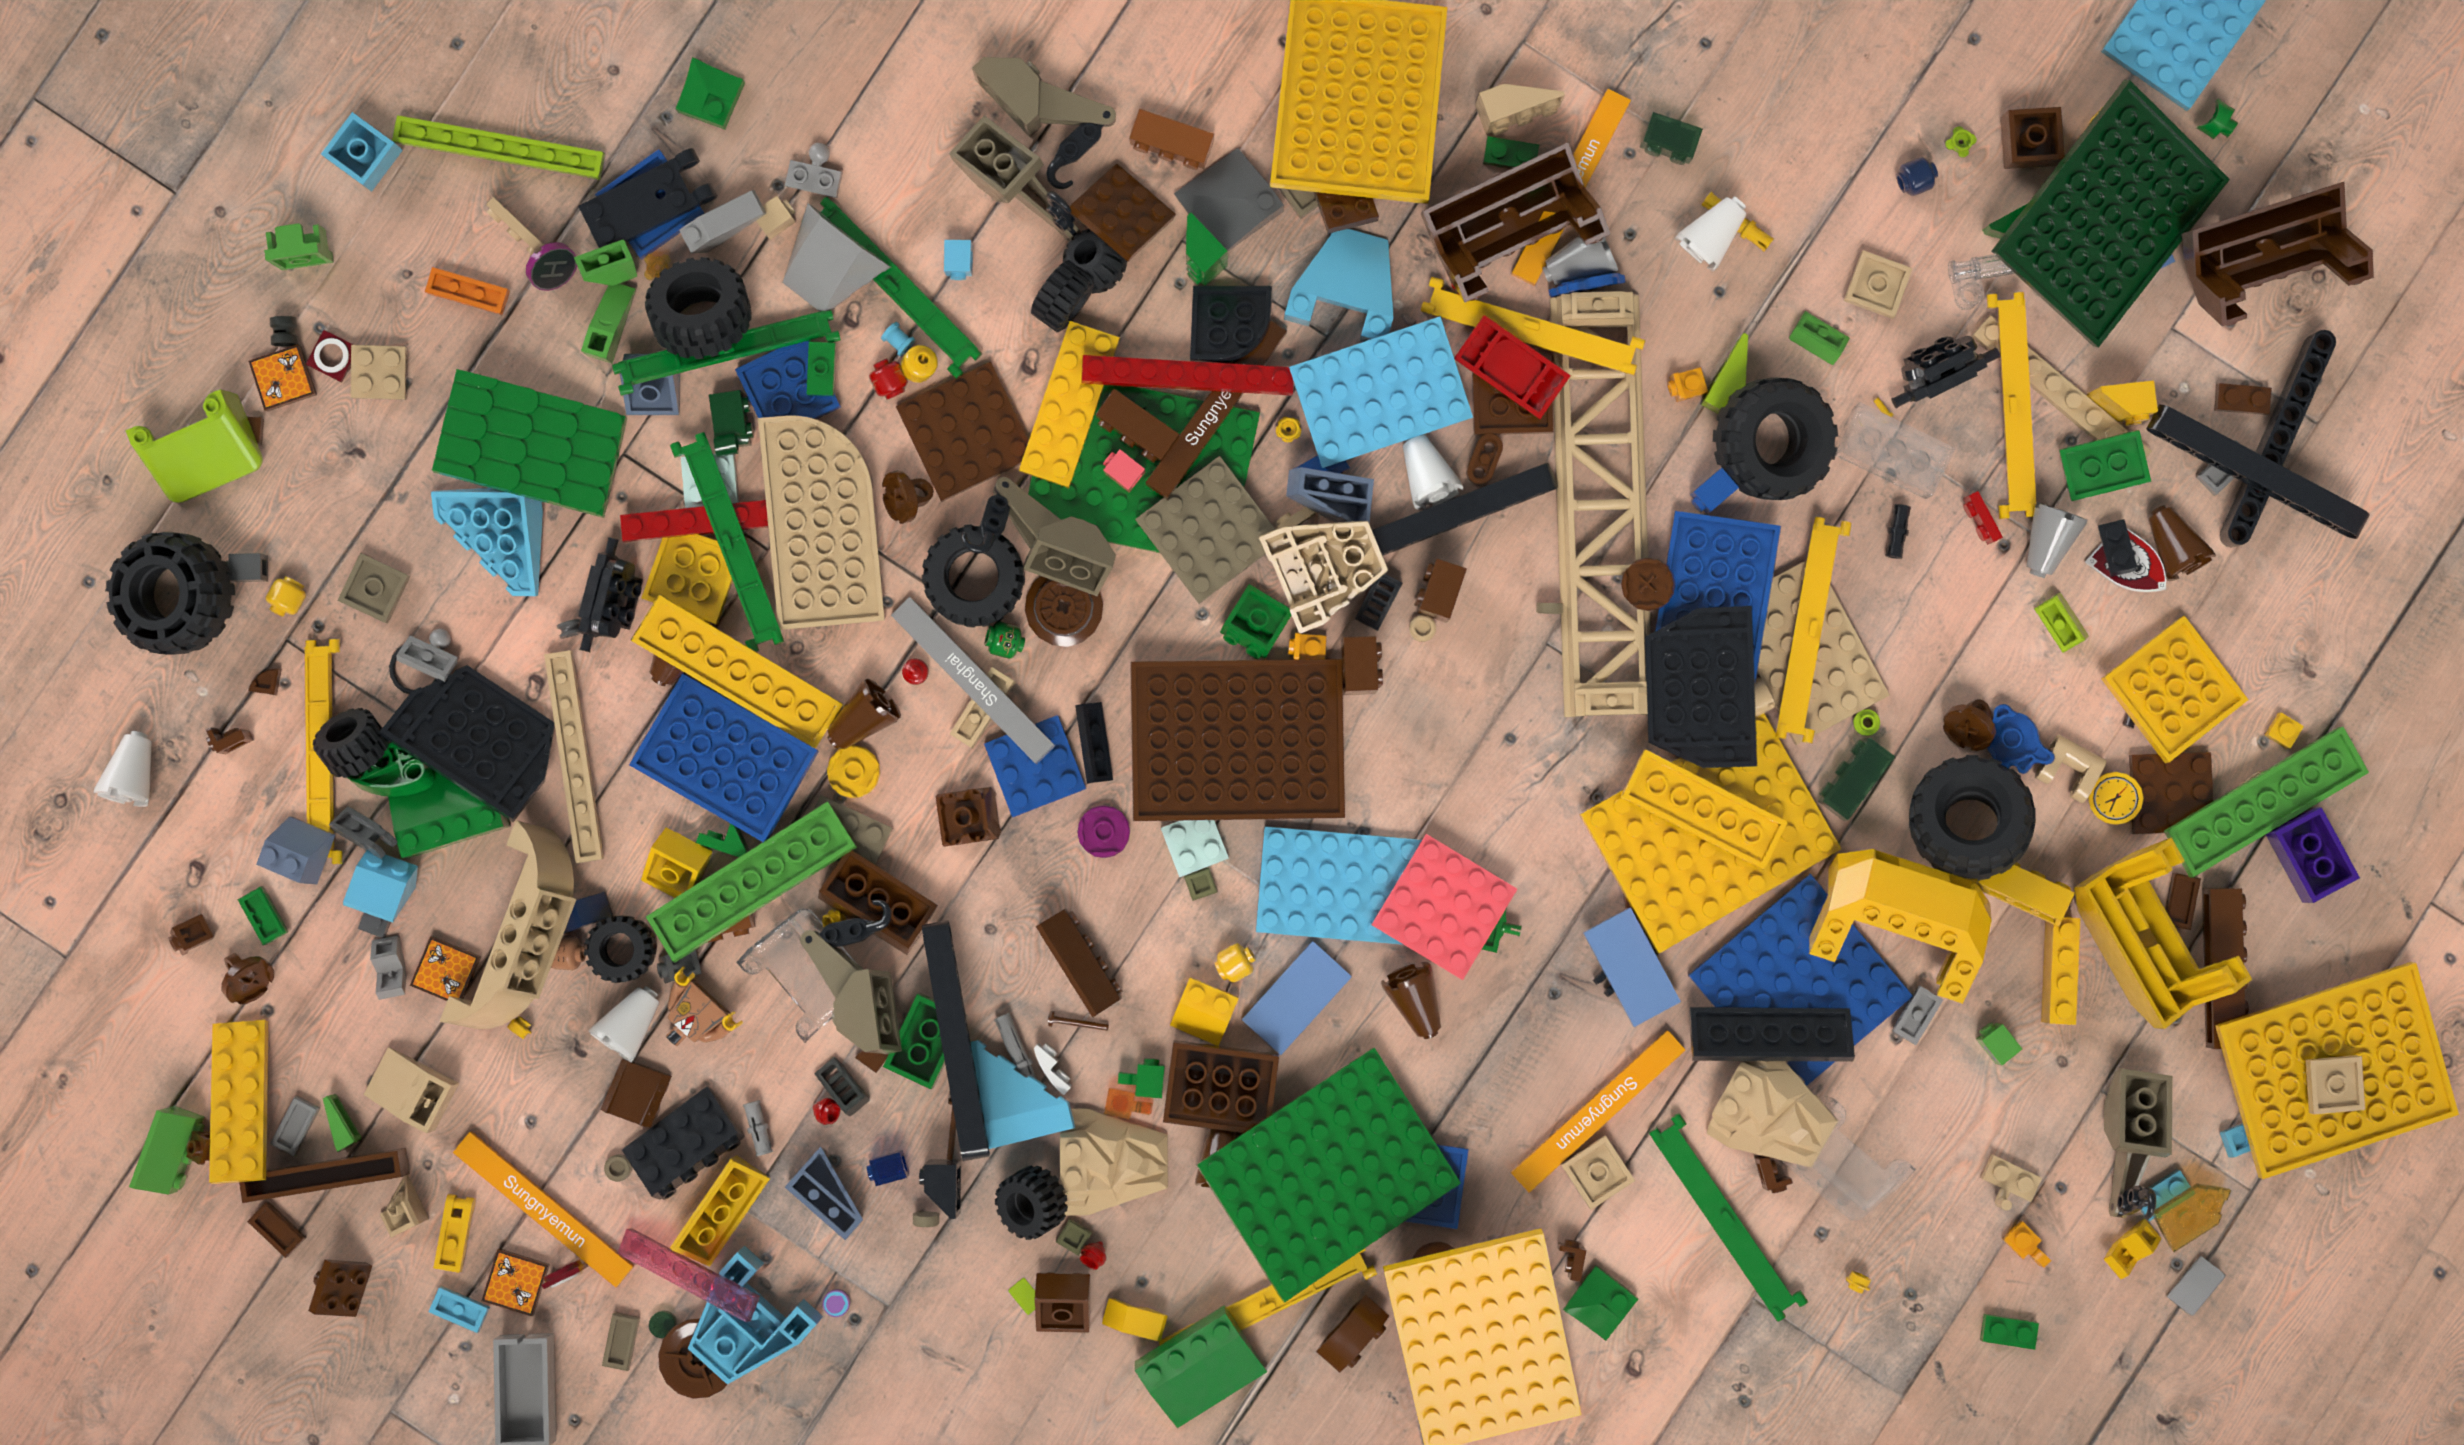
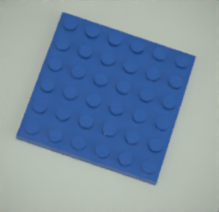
[1688,874,1913,1086]

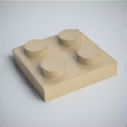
[1844,250,1913,319]
[351,345,407,400]
[2306,1055,2365,1114]
[1561,1135,1635,1210]

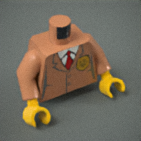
[666,966,743,1046]

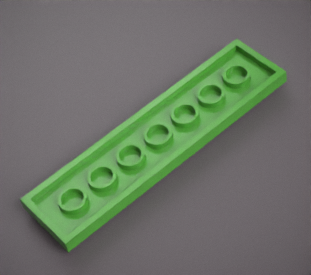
[2164,727,2369,877]
[646,801,857,962]

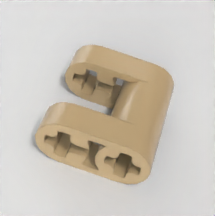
[2035,734,2106,803]

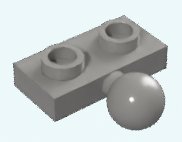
[785,143,843,198]
[396,629,458,682]

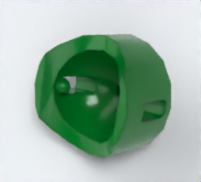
[2196,98,2238,139]

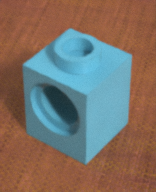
[944,240,973,280]

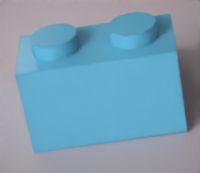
[343,850,418,923]

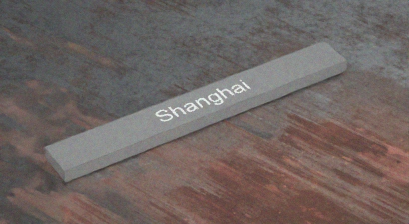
[891,597,1055,764]

